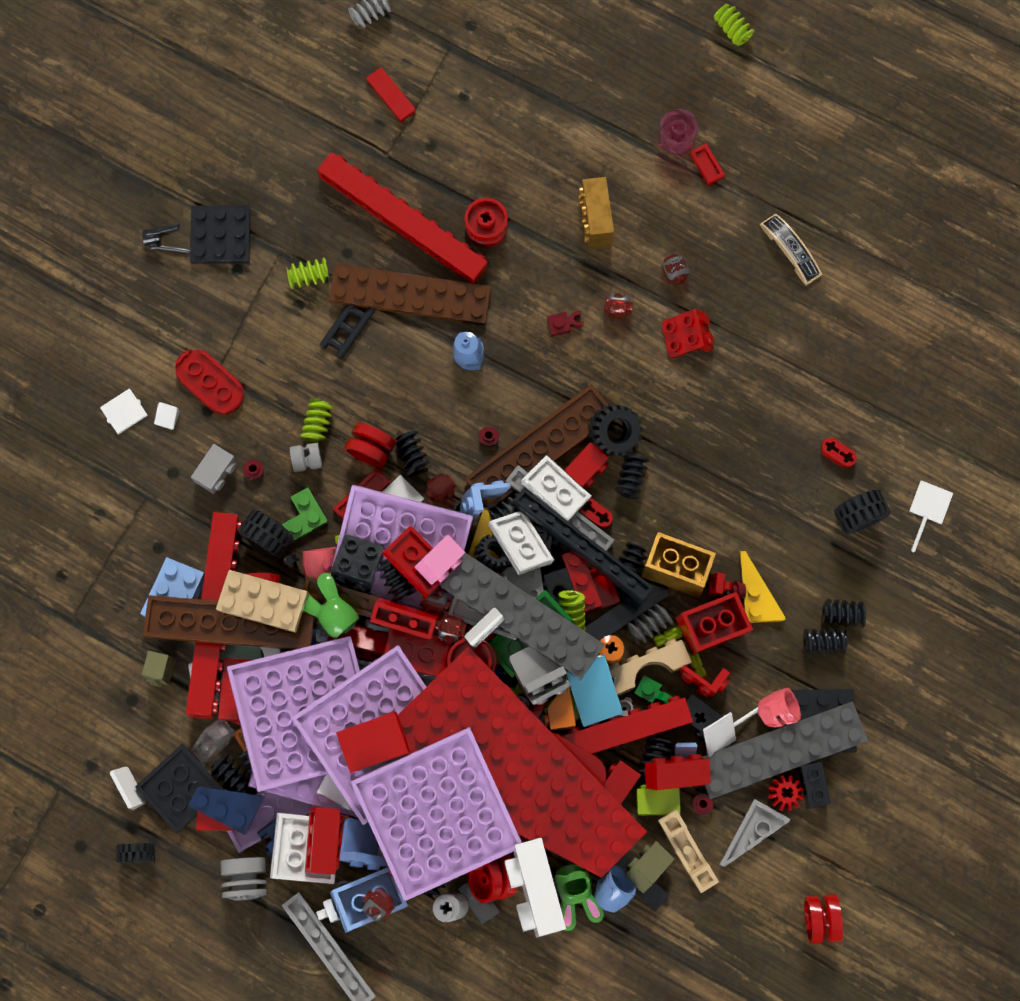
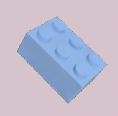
[140,557,205,617]
[330,867,408,933]

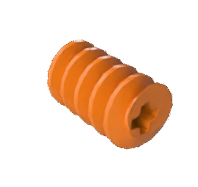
[599,635,624,667]

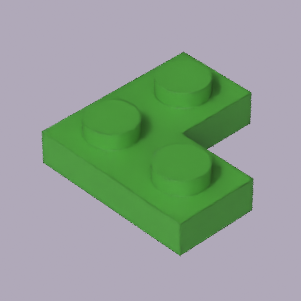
[282,487,328,543]

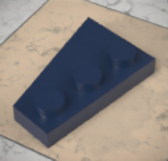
[188,786,265,835]

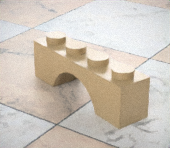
[609,639,692,696]

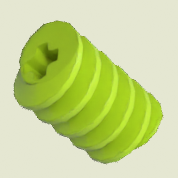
[713,3,755,46]
[286,258,329,289]
[300,398,334,443]
[559,590,586,631]

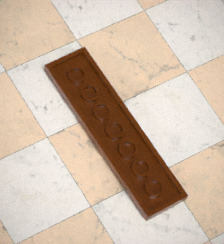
[329,263,491,326]
[464,384,609,510]
[143,595,315,650]

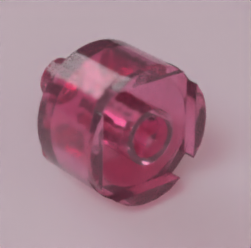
[658,109,699,155]

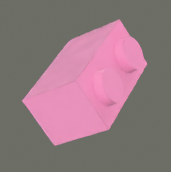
[414,535,465,585]

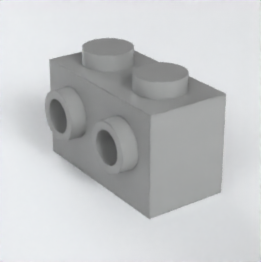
[191,444,236,494]

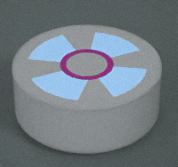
[314,624,329,643]

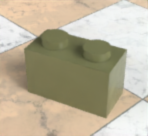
[142,651,176,687]
[625,841,675,893]

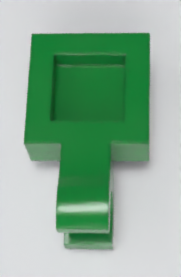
[634,676,672,704]

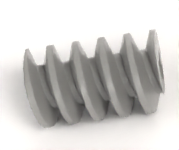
[348,0,391,28]
[433,892,469,922]

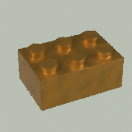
[578,177,614,249]
[641,532,716,598]

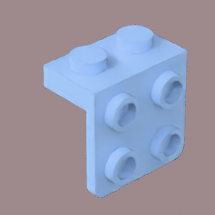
[460,481,510,521]

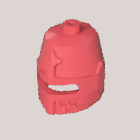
[303,547,337,578]
[758,688,801,727]

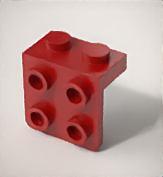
[661,309,714,358]
[679,665,730,699]

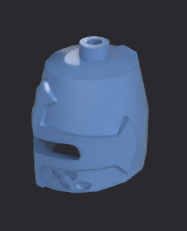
[452,332,484,370]
[595,865,636,913]

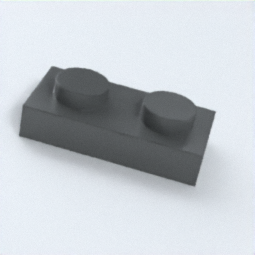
[459,882,500,925]

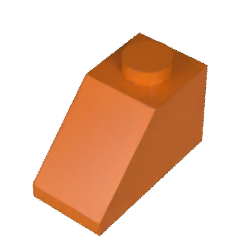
[544,687,576,732]

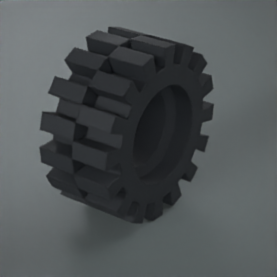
[473,534,511,574]
[116,843,155,863]

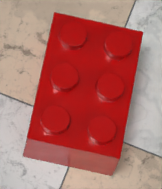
[675,592,753,656]

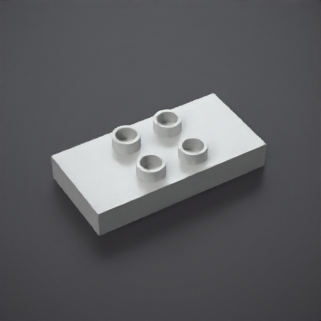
[505,838,566,938]

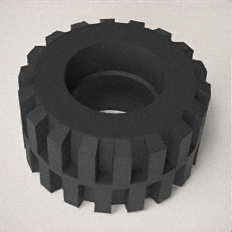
[588,404,643,456]
[833,490,891,534]
[238,510,294,559]

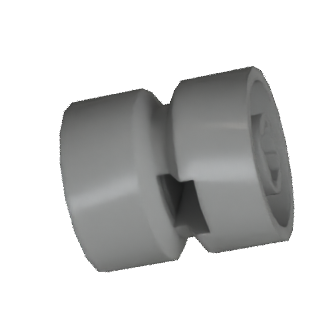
[290,442,322,472]

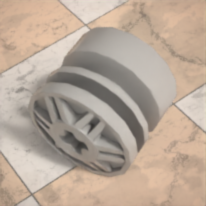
[220,857,267,901]

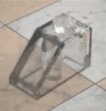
[190,720,236,766]

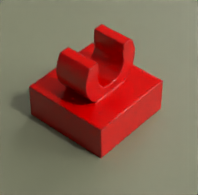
[707,572,732,597]

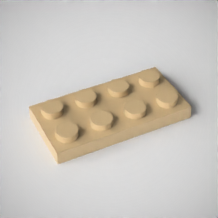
[216,570,309,633]

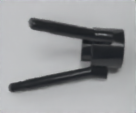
[142,223,190,253]

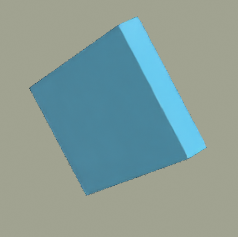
[565,654,623,727]

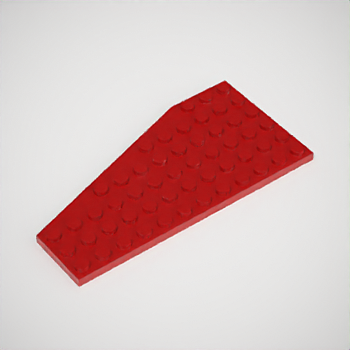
[396,646,647,878]

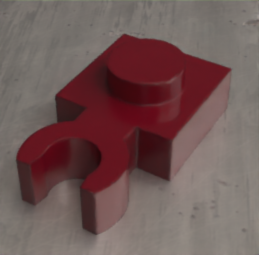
[547,311,584,337]

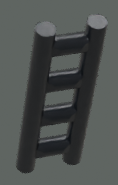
[319,304,376,359]

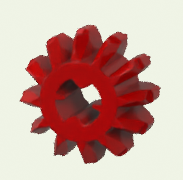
[768,776,804,812]

